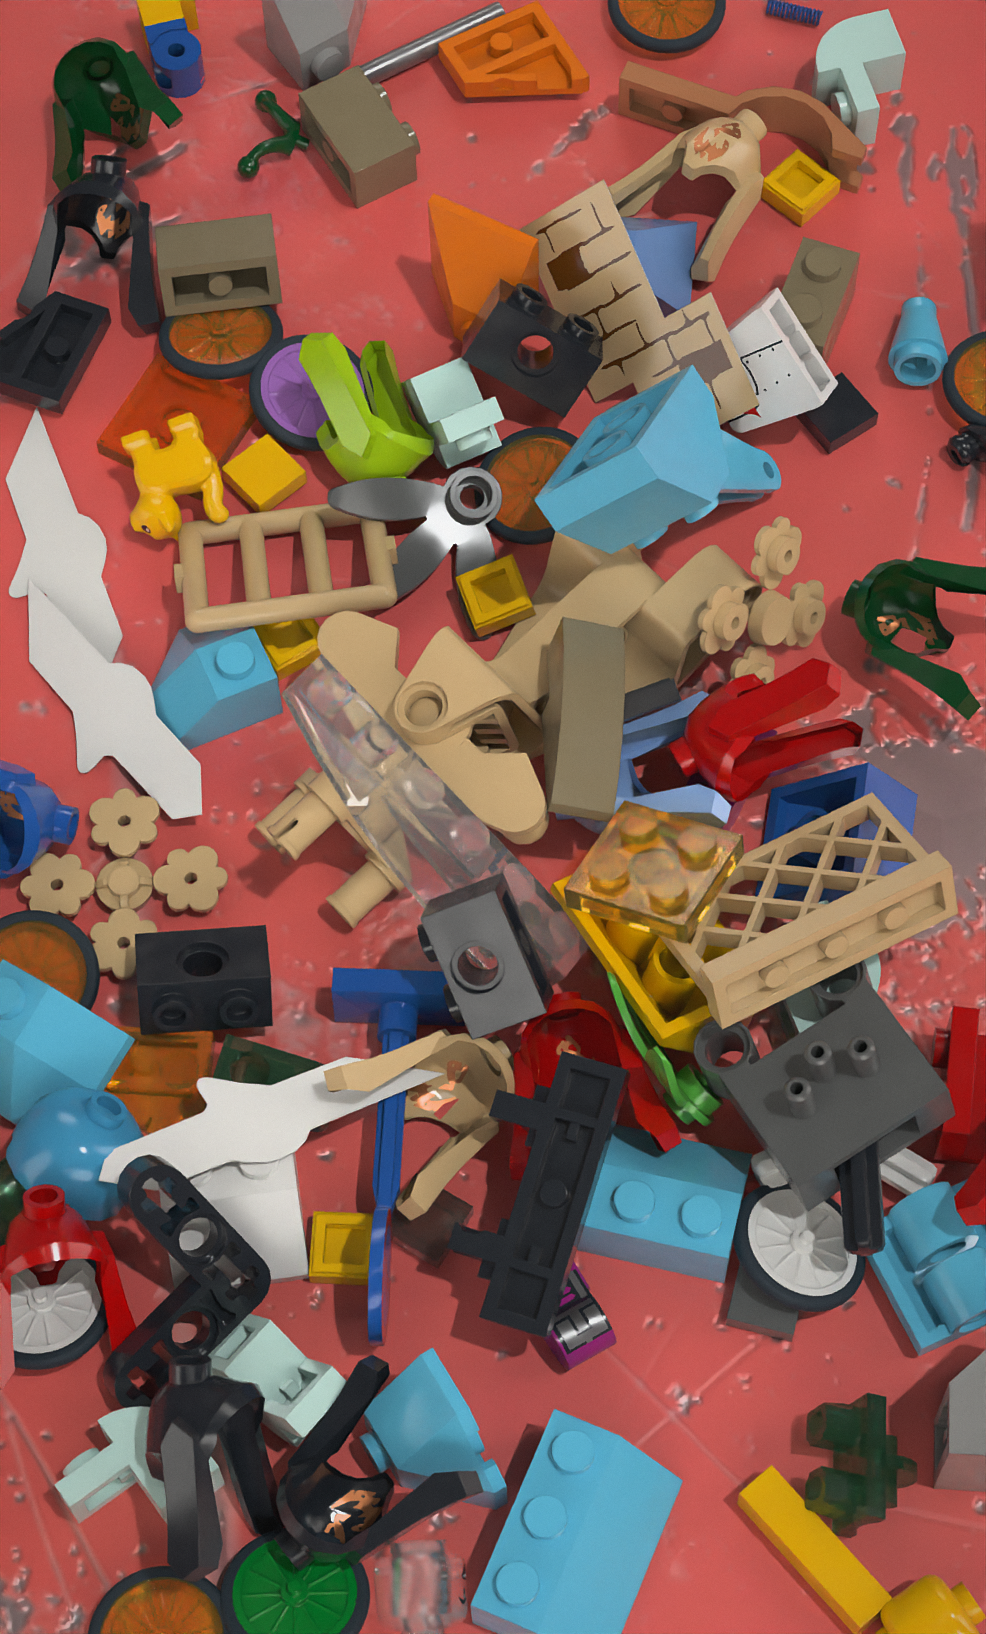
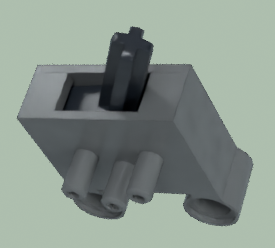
[693,960,956,1256]

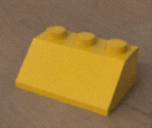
[550,837,754,1053]

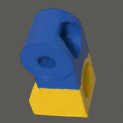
[136,0,205,98]

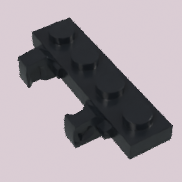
[447,1051,631,1340]

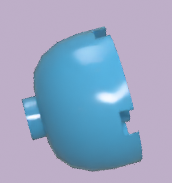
[6,1087,144,1221]

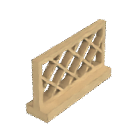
[641,792,958,1030]

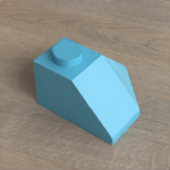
[151,626,283,750]
[0,959,135,1125]
[359,1347,508,1510]

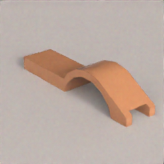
[618,61,867,194]

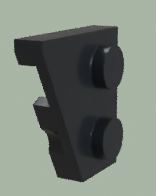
[0,291,111,414]

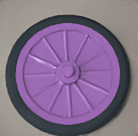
[249,334,374,451]

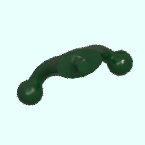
[237,90,310,179]

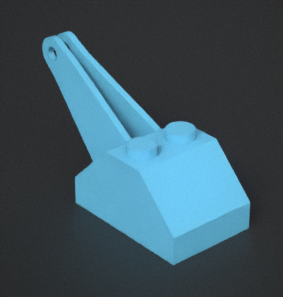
[534,365,781,554]

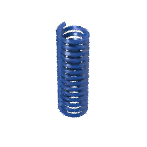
[766,0,823,26]

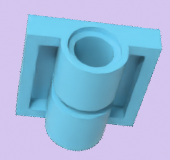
[866,1179,986,1356]

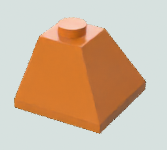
[428,193,539,343]

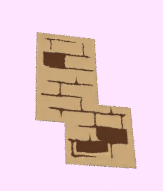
[520,179,760,425]

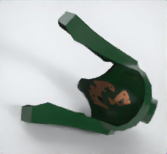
[52,37,183,192]
[841,557,986,720]

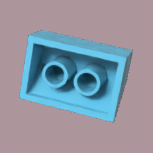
[577,1124,752,1283]
[470,1409,683,1634]

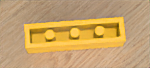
[737,1465,893,1634]

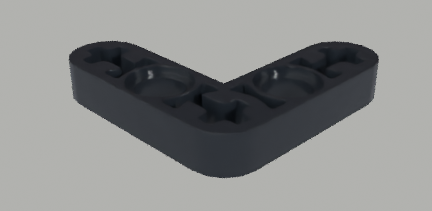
[103,1154,271,1408]

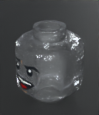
[373,1539,468,1634]

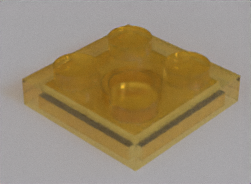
[564,800,744,944]

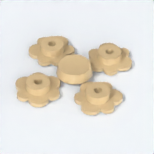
[698,516,826,684]
[20,788,228,980]

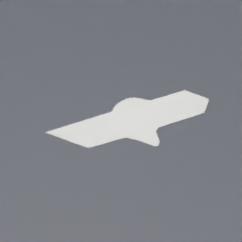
[5,407,123,663]
[28,577,202,819]
[99,1056,445,1191]

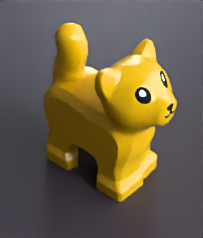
[120,412,229,542]

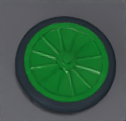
[220,1528,370,1634]

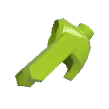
[299,333,435,483]

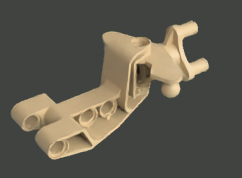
[254,531,762,928]

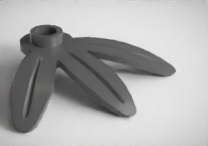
[327,467,502,640]

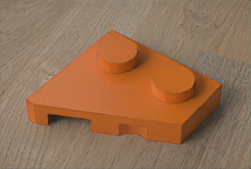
[438,0,590,97]

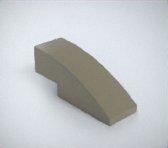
[542,617,625,823]

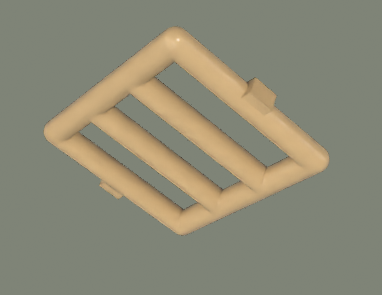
[173,503,398,633]

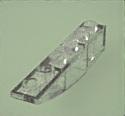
[281,654,589,986]

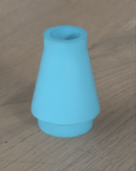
[888,297,948,386]

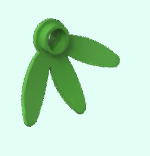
[607,972,723,1126]

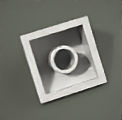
[159,1152,309,1290]

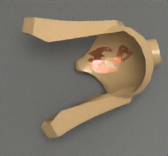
[608,109,767,282]
[323,1029,515,1221]

